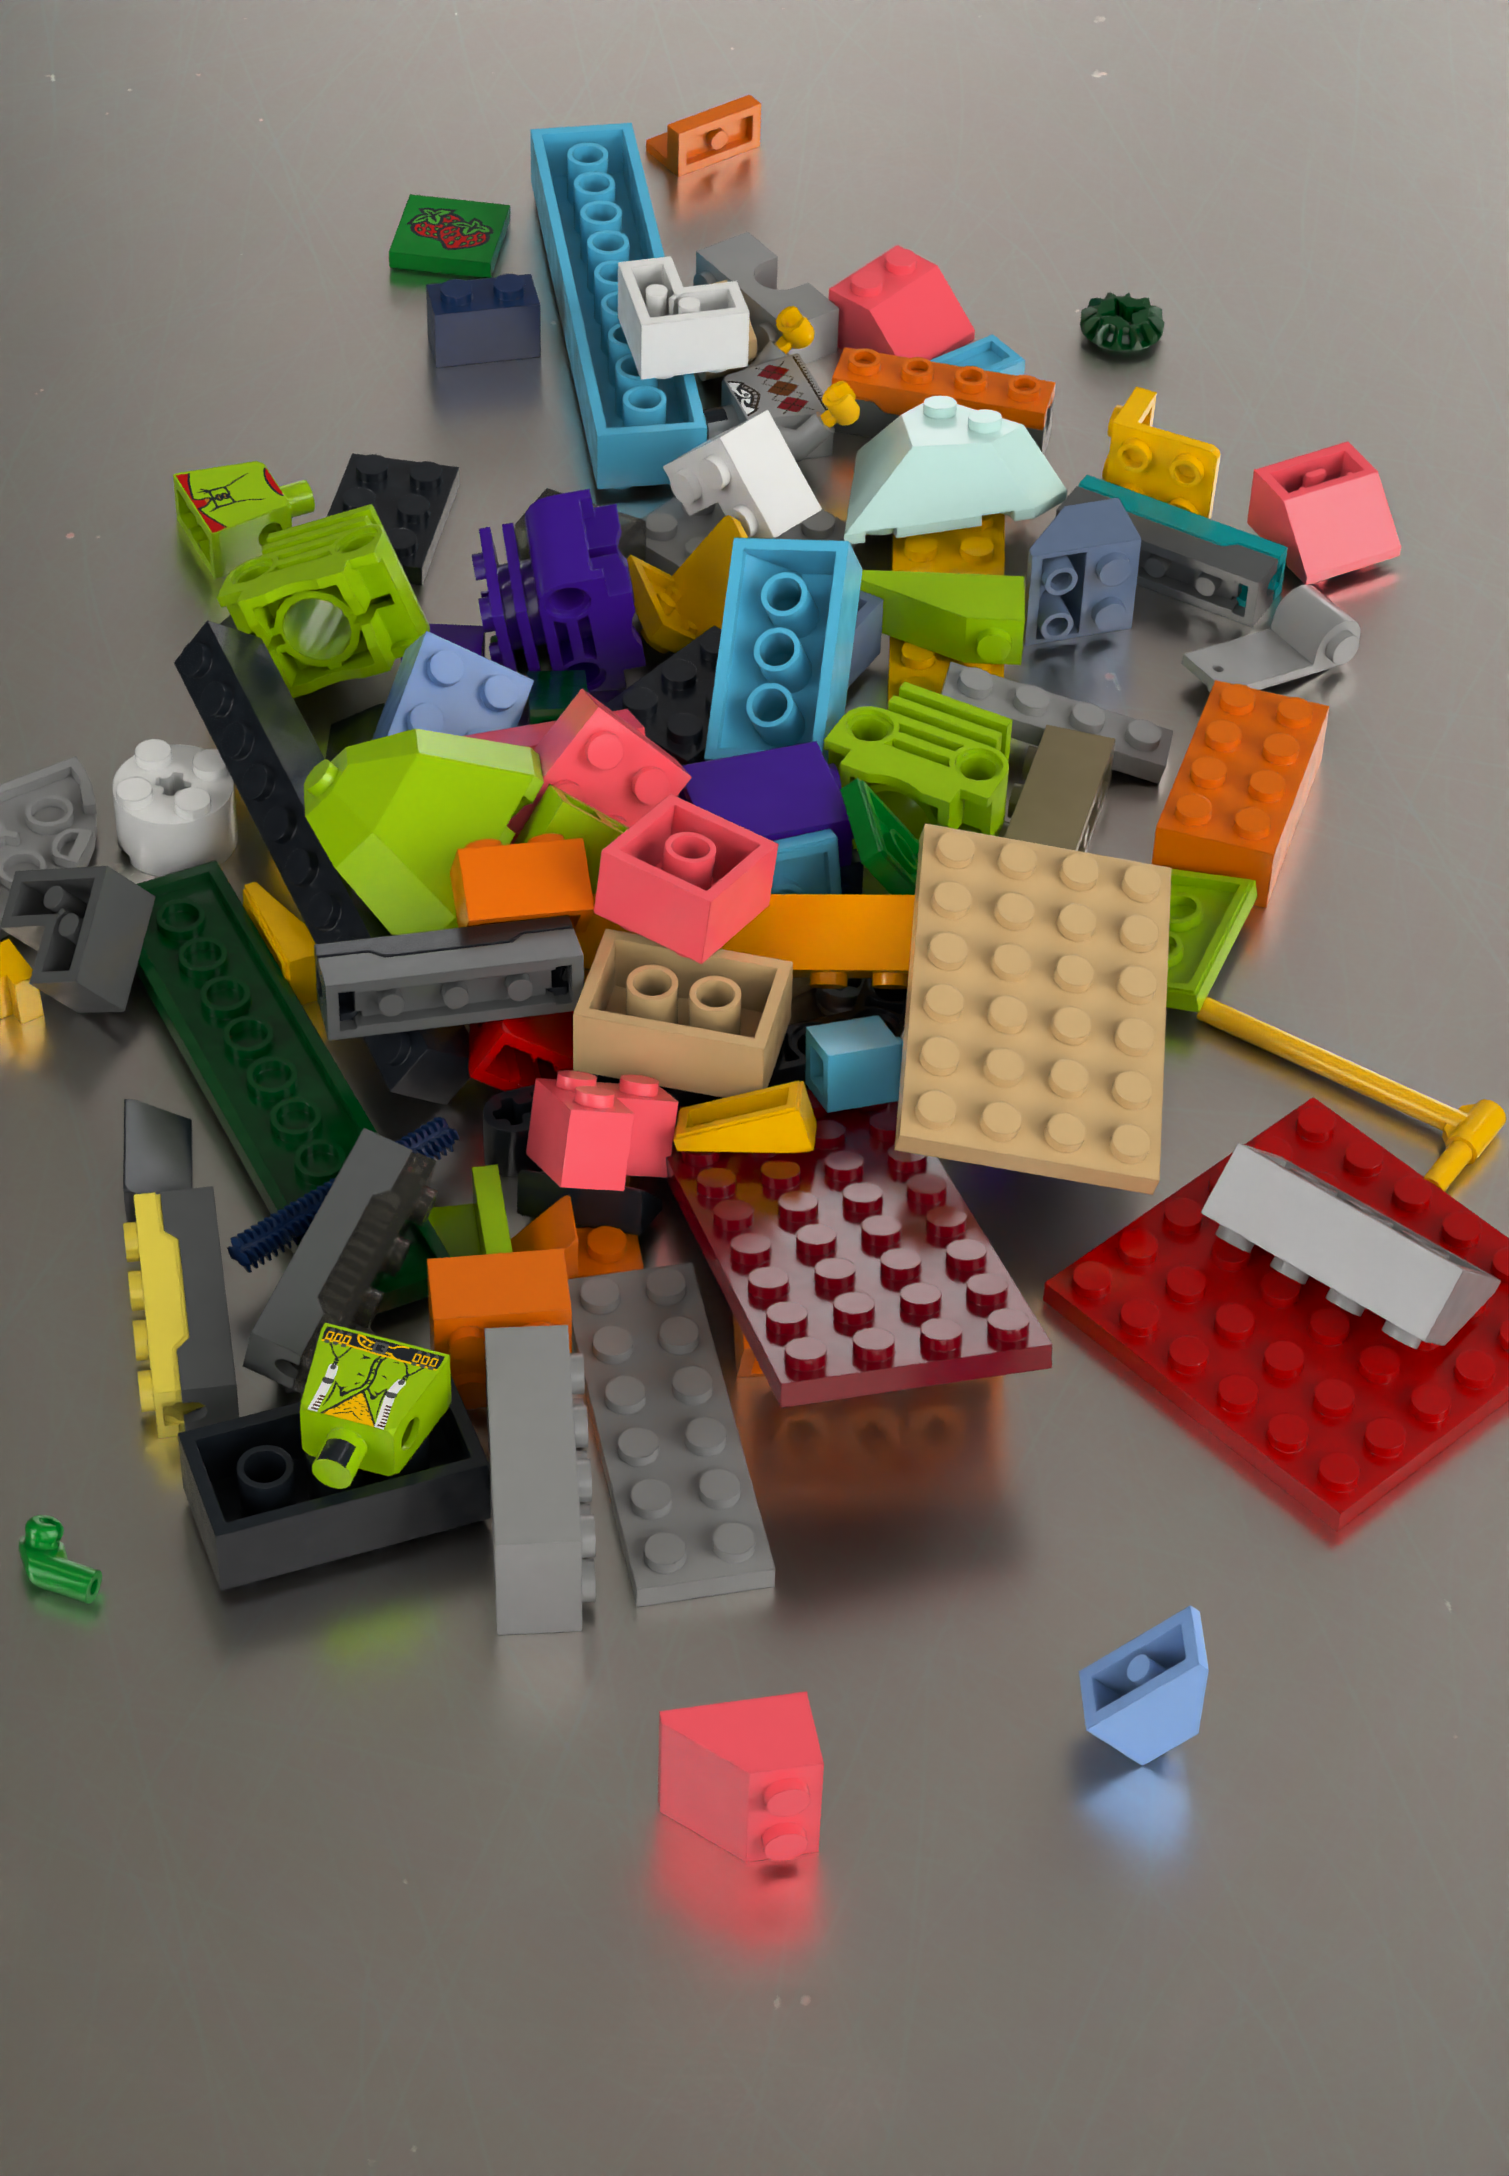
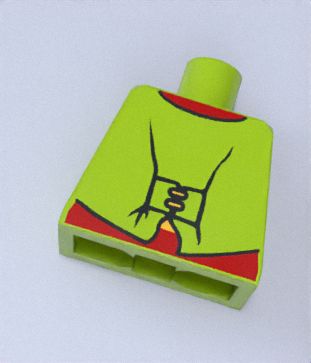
[173,461,315,579]

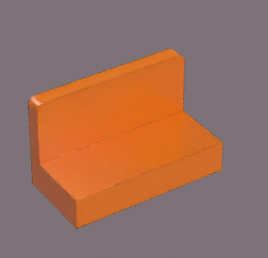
[646,94,761,177]

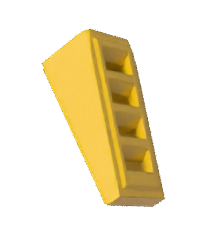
[243,882,317,1005]
[673,1080,817,1153]

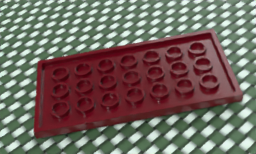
[666,1090,1053,1408]

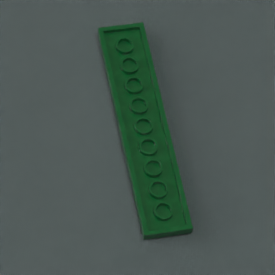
[136,860,450,1320]

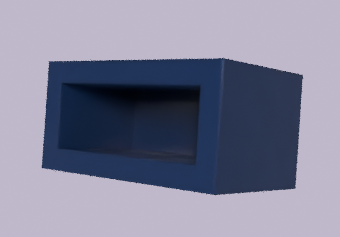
[426,273,541,368]

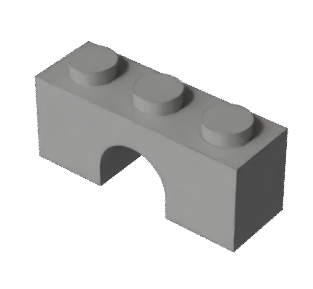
[693,232,839,364]

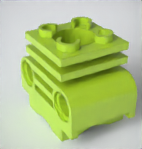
[217,504,430,698]
[823,681,1013,851]

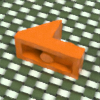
[511,1195,644,1279]

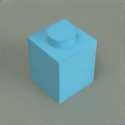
[805,1015,903,1113]

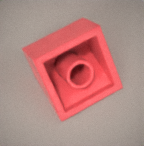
[829,245,975,360]
[658,1691,824,1862]

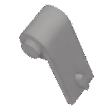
[1181,584,1361,692]

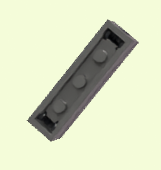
[314,915,584,1041]

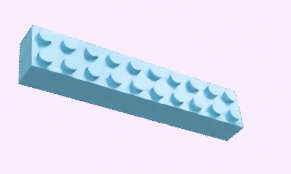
[530,123,707,489]

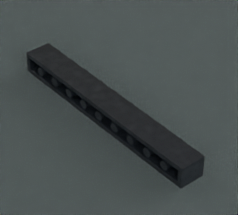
[174,620,470,1105]

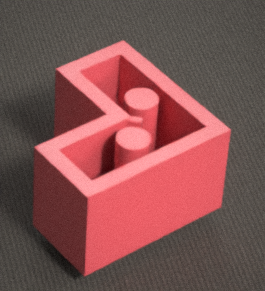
[526,1070,679,1191]

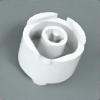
[112,739,238,877]

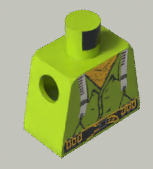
[300,1323,452,1489]

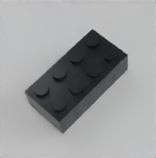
[178,1375,491,1591]

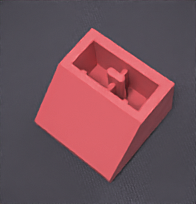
[1247,441,1401,585]

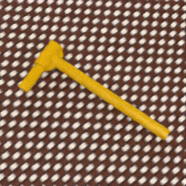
[1197,997,1506,1192]

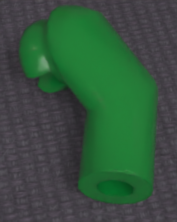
[18,1515,102,1604]

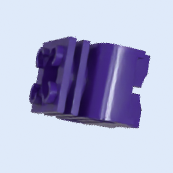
[472,489,646,692]

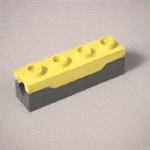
[123,1186,239,1438]

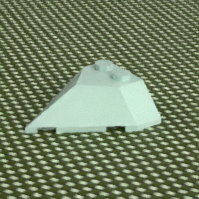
[844,396,1067,545]

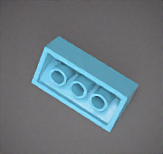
[704,538,863,764]

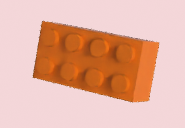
[1152,680,1330,908]

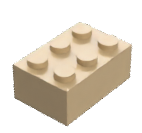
[573,929,793,1098]

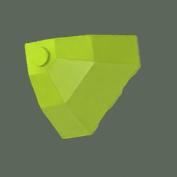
[303,728,544,935]

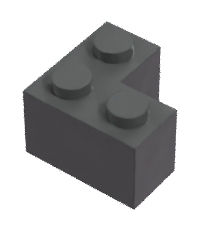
[0,866,155,1013]

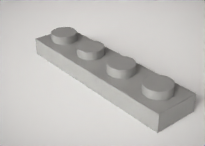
[941,662,1173,784]

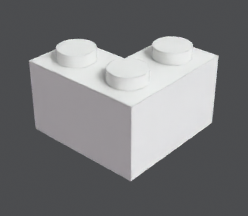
[618,256,750,380]
[663,410,822,539]

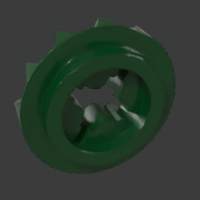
[1080,292,1164,352]

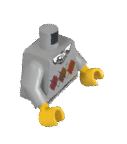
[703,306,860,462]

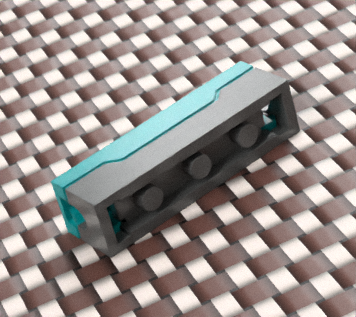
[1056,475,1288,628]

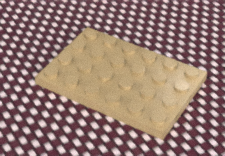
[894,823,1172,1195]

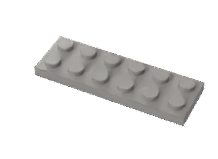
[568,1262,776,1607]

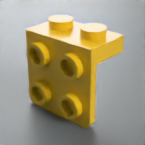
[1102,386,1221,519]
[627,515,748,654]

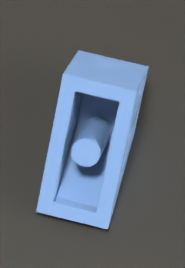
[1079,1605,1209,1766]

